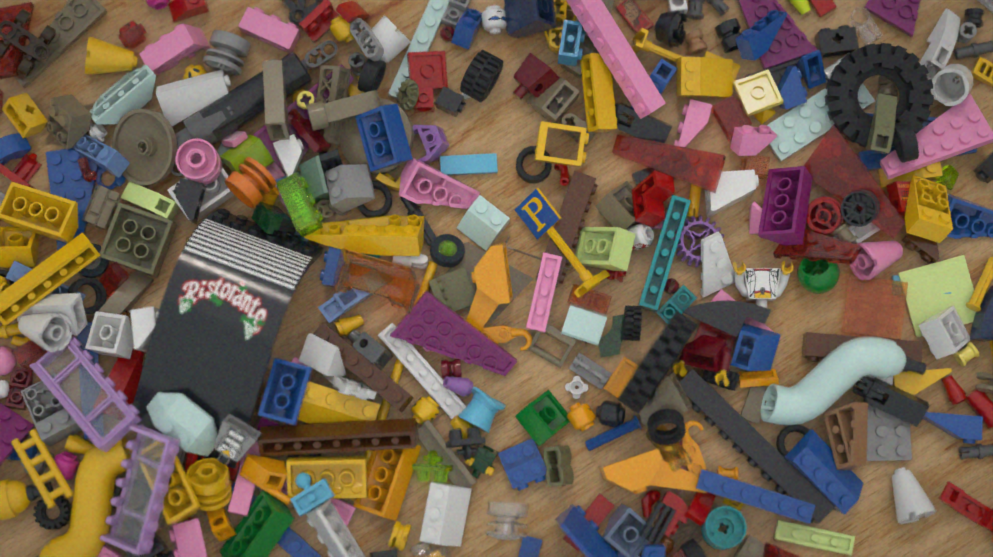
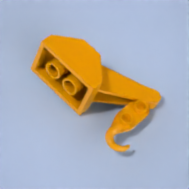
[466,242,532,351]
[599,420,706,494]

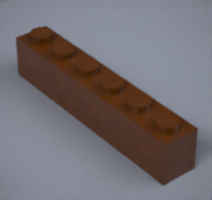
[536,171,598,287]
[313,323,414,413]
[802,332,923,362]

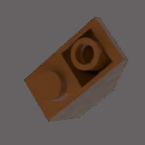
[902,233,939,263]

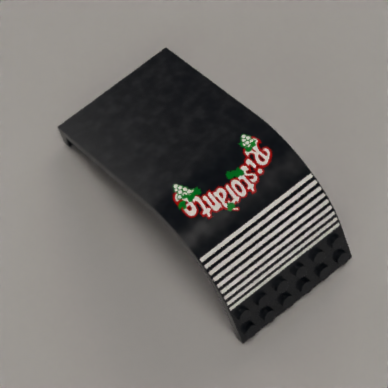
[133,208,324,469]

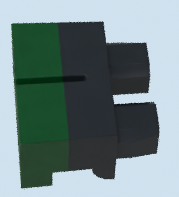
[251,202,298,238]

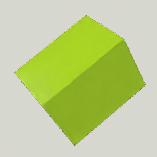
[220,134,274,174]

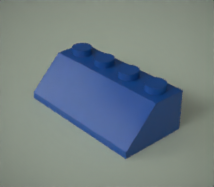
[785,429,863,515]

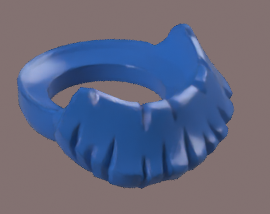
[96,166,126,190]

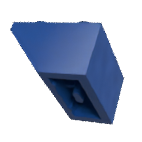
[731,323,781,371]

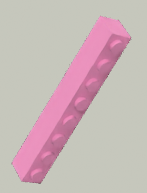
[566,0,666,119]

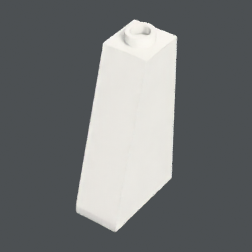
[156,69,231,126]
[17,293,88,336]

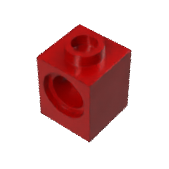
[414,88,434,112]

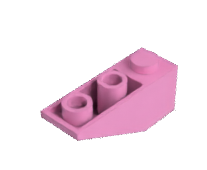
[672,99,712,157]

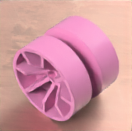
[176,139,222,185]

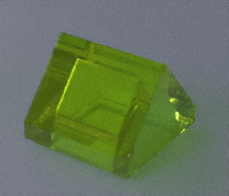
[936,165,959,190]

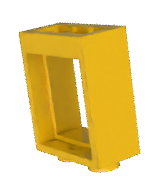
[534,121,589,167]

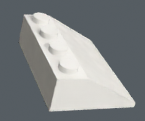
[307,499,366,557]

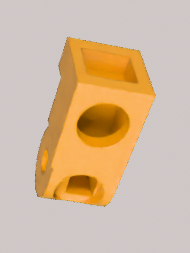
[206,507,236,542]

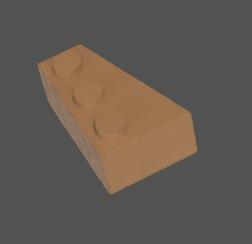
[823,402,868,470]

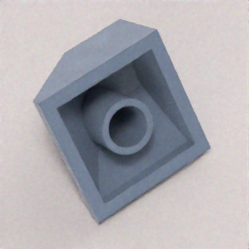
[603,504,657,557]

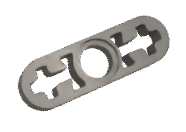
[350,18,384,61]

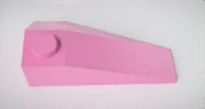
[399,157,480,209]

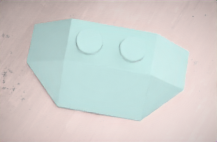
[89,65,156,125]
[146,392,218,456]

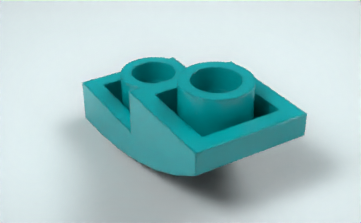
[656,284,698,324]

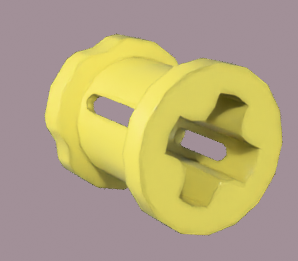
[296,91,314,110]
[953,342,980,367]

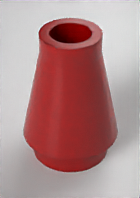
[941,375,967,406]

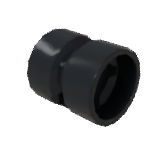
[715,18,742,53]

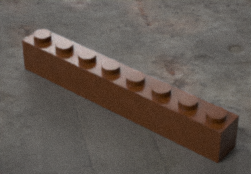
[257,418,418,456]

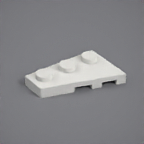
[701,232,735,298]

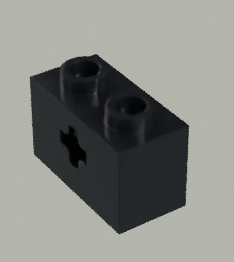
[814,25,859,58]

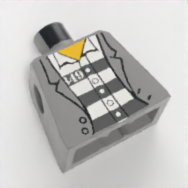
[214,414,261,464]

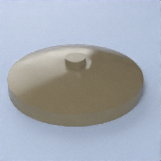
[340,98,414,174]
[112,109,177,185]

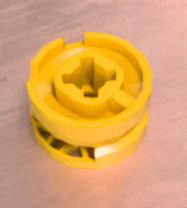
[388,521,412,551]

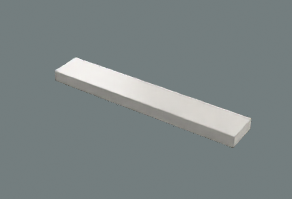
[378,323,466,419]

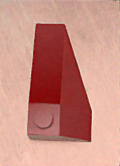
[93,346,144,422]

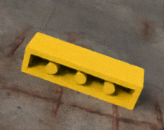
[580,53,617,132]

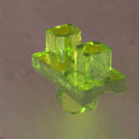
[412,450,453,482]

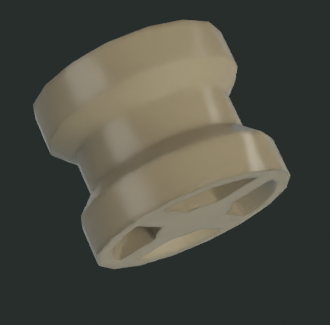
[310,199,334,222]

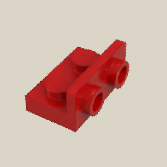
[299,0,340,42]

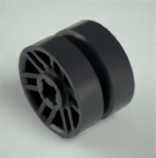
[841,189,880,227]

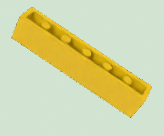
[0,232,100,326]

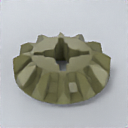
[396,79,419,110]

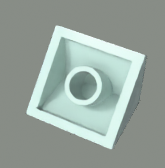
[561,303,607,346]

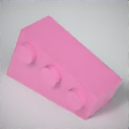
[139,24,211,75]

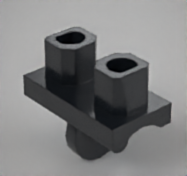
[445,427,486,460]

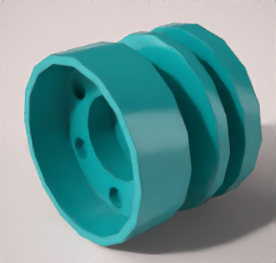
[701,506,747,550]

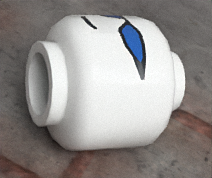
[482,6,507,35]

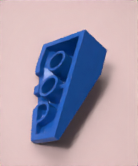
[947,193,993,239]

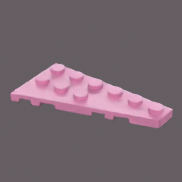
[880,94,993,179]

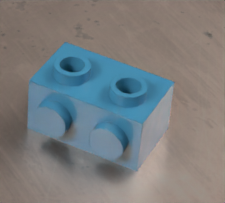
[558,20,586,66]

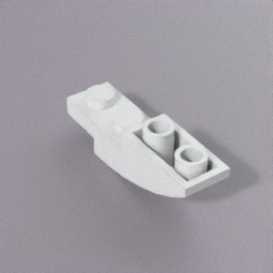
[919,9,960,80]

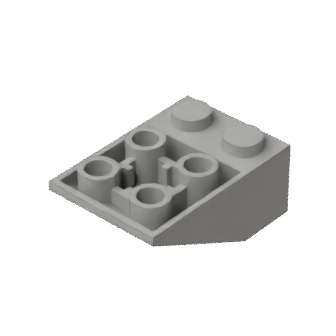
[21,373,82,446]

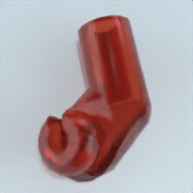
[77,157,97,182]

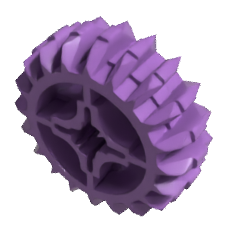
[673,216,725,267]

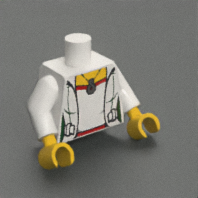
[733,261,793,308]

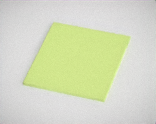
[898,255,976,338]

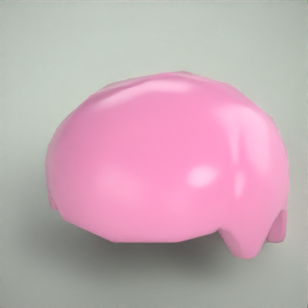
[0,346,17,376]

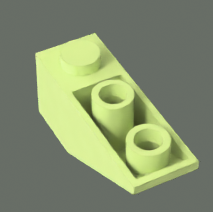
[120,181,180,221]

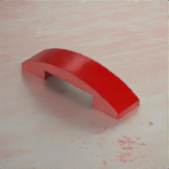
[939,482,993,532]

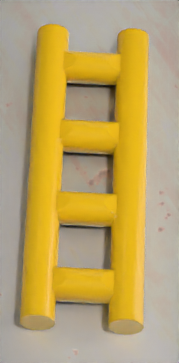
[11,429,74,509]

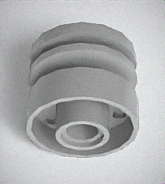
[203,30,251,76]

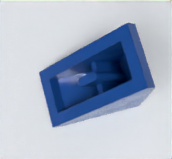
[797,49,826,89]

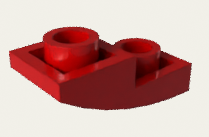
[336,1,370,23]

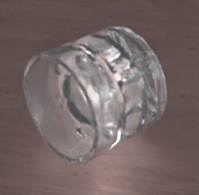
[486,502,528,540]

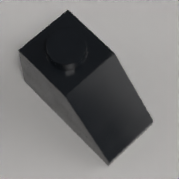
[973,151,993,183]
[174,178,206,224]

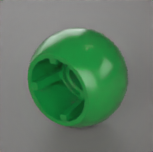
[797,252,840,294]

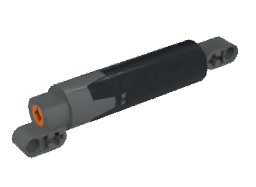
[171,40,338,177]

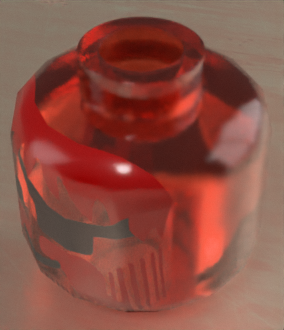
[117,21,147,49]

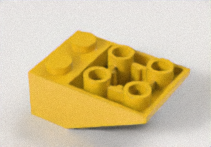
[904,175,953,243]

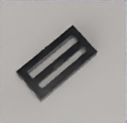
[639,501,676,544]

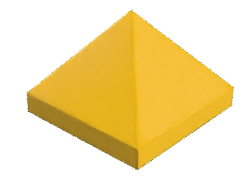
[753,108,776,125]

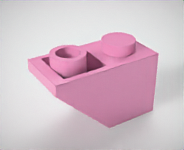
[730,125,777,156]

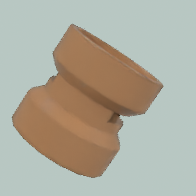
[684,30,708,55]

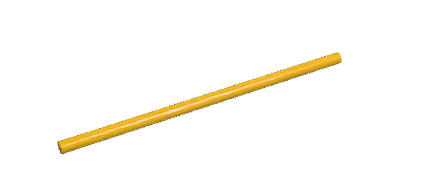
[349,261,438,501]

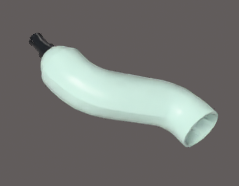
[760,336,926,425]

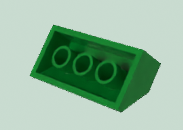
[220,490,294,557]

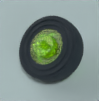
[430,234,465,268]

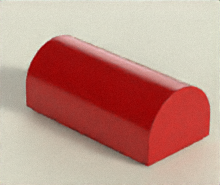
[965,388,993,429]

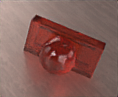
[99,262,129,298]

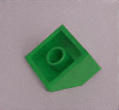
[515,390,570,446]

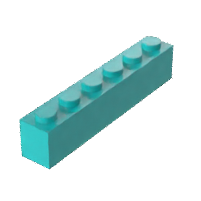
[638,195,691,312]

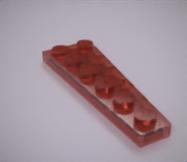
[612,134,726,193]

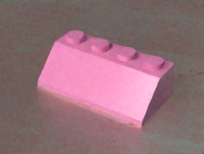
[168,518,207,557]

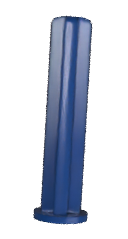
[585,415,642,451]

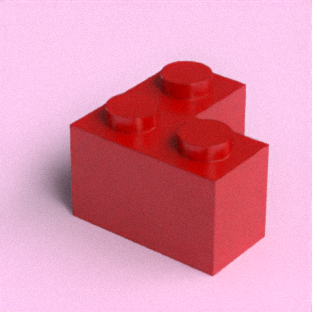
[632,170,675,228]

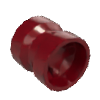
[441,359,462,379]

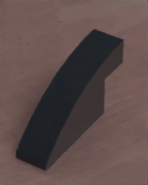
[683,301,771,337]

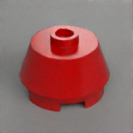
[806,197,844,235]

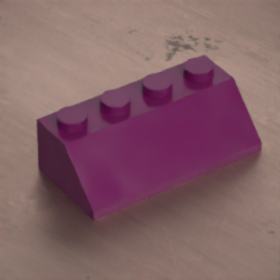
[758,166,813,245]

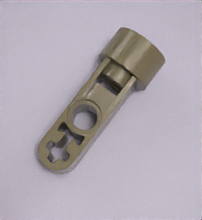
[306,90,381,131]

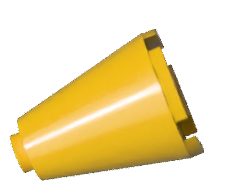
[85,37,138,75]

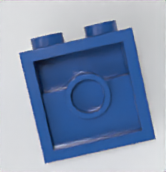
[498,439,547,491]

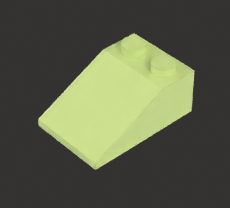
[575,227,635,271]

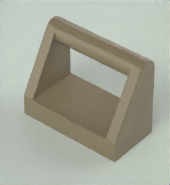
[528,323,577,368]

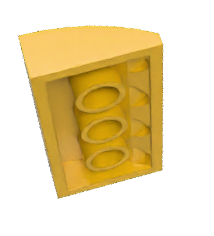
[286,456,367,499]

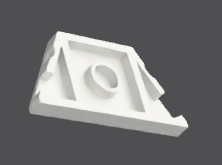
[323,375,377,400]

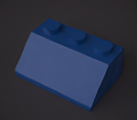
[355,104,413,172]
[258,358,312,425]

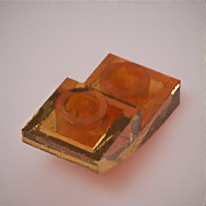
[567,284,612,315]

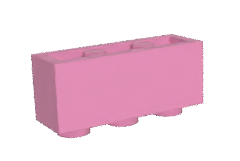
[238,7,301,53]

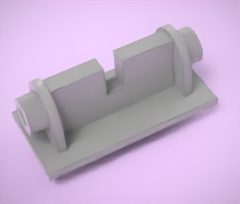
[569,352,612,389]

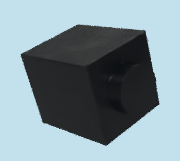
[435,87,466,117]

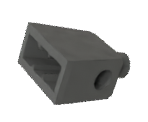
[348,330,393,370]

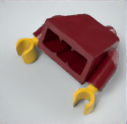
[673,335,731,387]

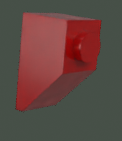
[168,0,210,22]

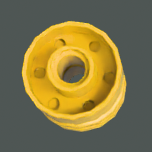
[187,458,233,511]

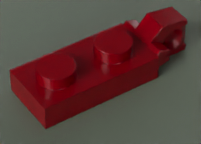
[288,109,331,153]

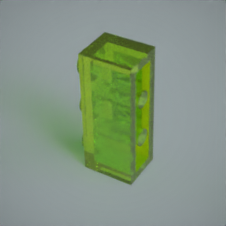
[276,172,323,237]

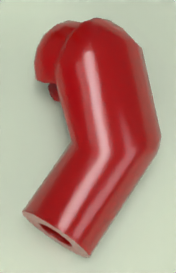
[554,164,570,186]
[641,490,661,517]

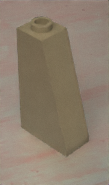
[263,59,290,141]

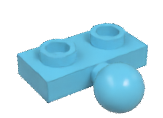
[291,472,335,516]

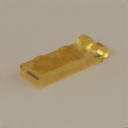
[646,424,692,472]

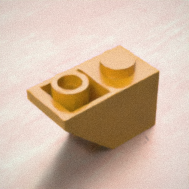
[241,454,287,491]

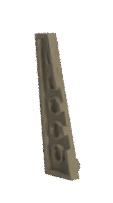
[10,0,107,88]

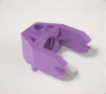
[413,125,449,164]

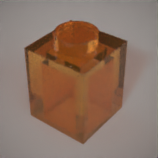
[740,155,770,180]

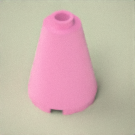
[848,241,903,280]

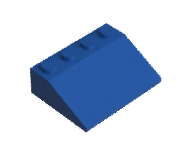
[555,504,625,557]

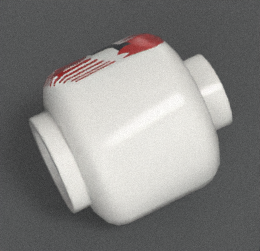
[627,223,654,250]

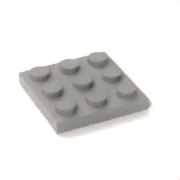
[849,402,912,461]

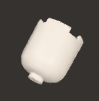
[364,15,411,63]
[931,64,973,106]

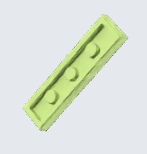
[774,520,855,556]

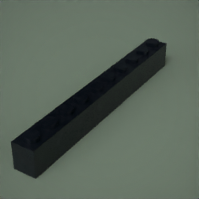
[680,369,835,523]

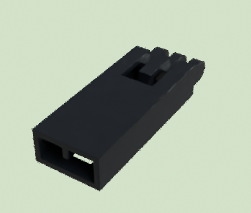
[615,103,672,149]
[852,376,929,427]

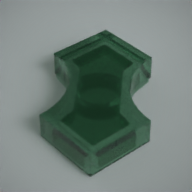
[598,314,624,358]

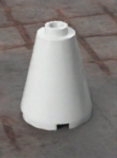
[18,313,72,352]
[891,467,936,524]

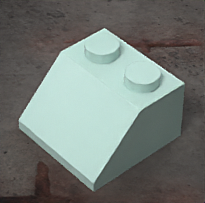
[457,195,510,251]

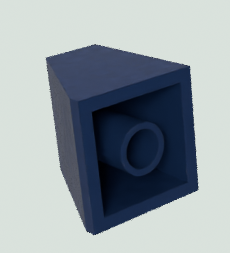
[504,0,557,38]

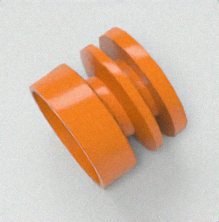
[224,157,277,209]

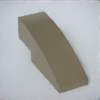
[98,271,154,315]

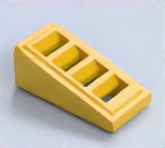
[971,57,993,87]

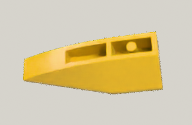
[304,214,425,256]

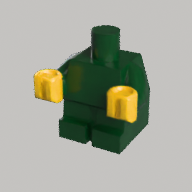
[465,443,498,478]

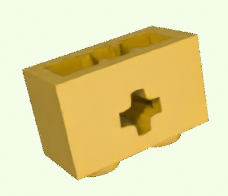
[2,92,48,139]

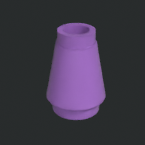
[443,376,473,397]

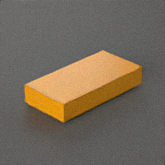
[603,356,638,399]
[737,369,779,388]

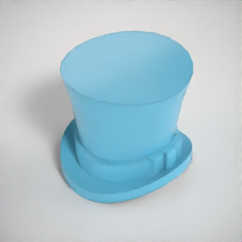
[458,386,506,434]

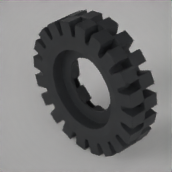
[825,43,934,147]
[618,311,698,414]

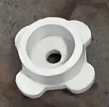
[89,123,107,143]
[565,376,588,399]

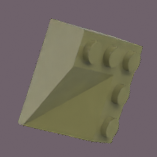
[99,203,177,278]

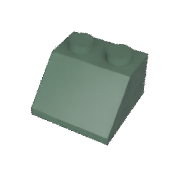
[297,156,330,205]

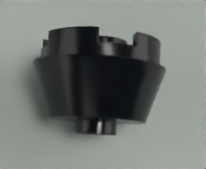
[655,10,687,48]

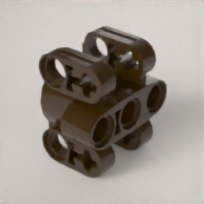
[0,8,56,78]

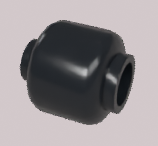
[596,400,626,427]

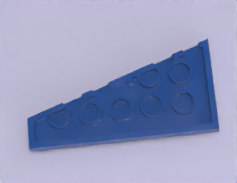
[46,148,98,251]

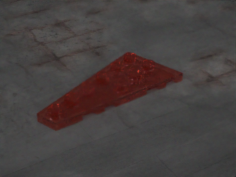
[804,124,905,239]

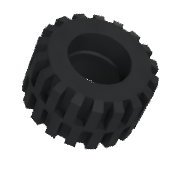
[460,50,503,102]

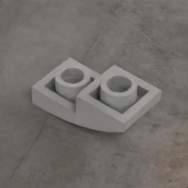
[441,0,471,29]

